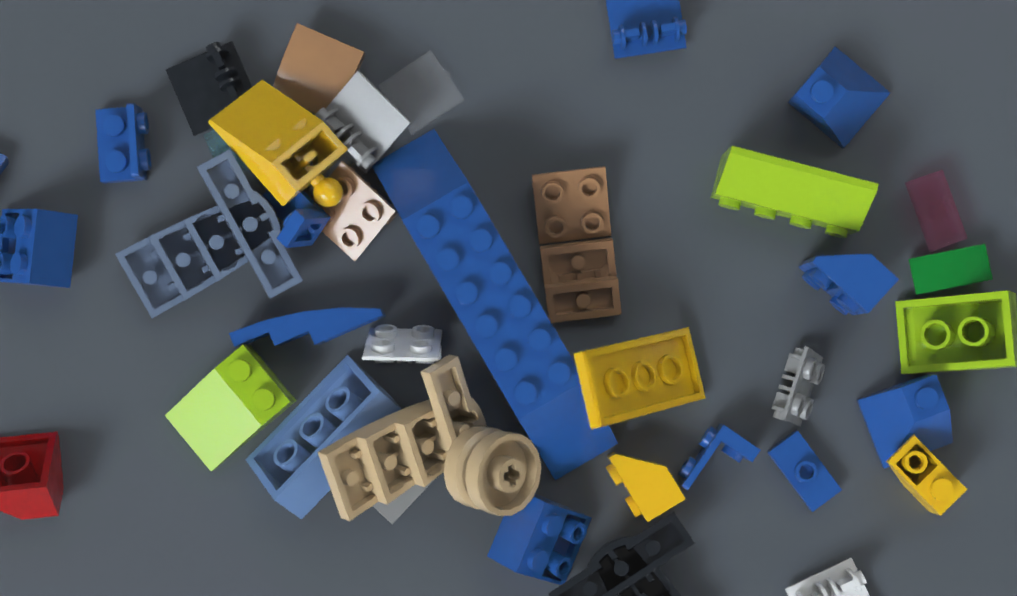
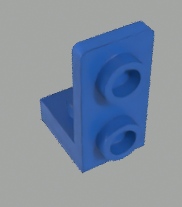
[263,189,331,248]
[678,423,761,490]

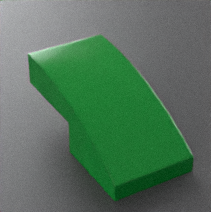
[909,244,993,295]

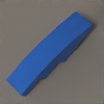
[229,307,386,347]

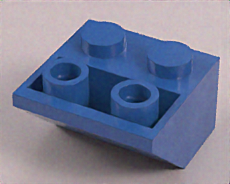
[0,209,78,288]
[798,254,899,315]
[487,494,592,585]

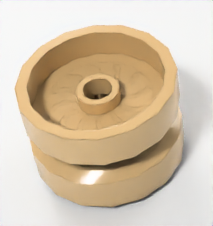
[444,426,541,516]

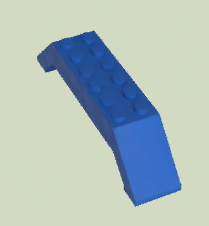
[373,129,618,480]

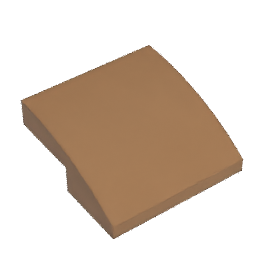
[273,23,366,114]
[539,237,622,323]

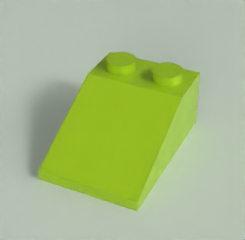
[895,290,1017,374]
[165,344,297,472]

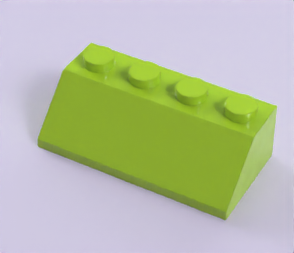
[711,145,879,238]

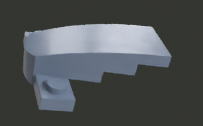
[115,149,303,318]

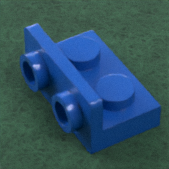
[95,103,152,184]

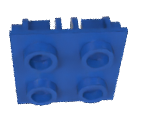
[606,0,687,59]

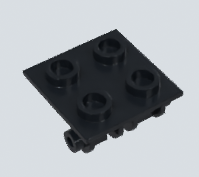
[165,41,252,136]

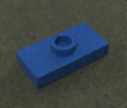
[767,430,842,512]

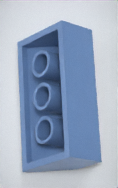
[245,355,402,520]

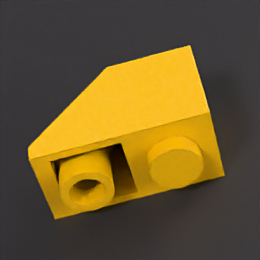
[886,435,967,516]
[605,452,686,522]

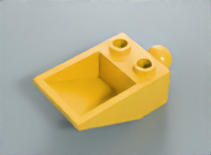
[208,80,348,207]

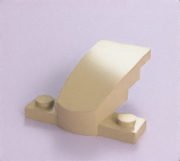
[317,355,486,521]

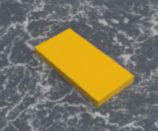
[573,327,706,429]

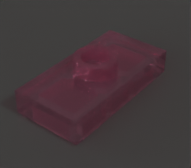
[905,169,968,251]

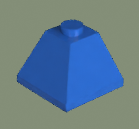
[788,46,891,149]
[857,374,953,469]

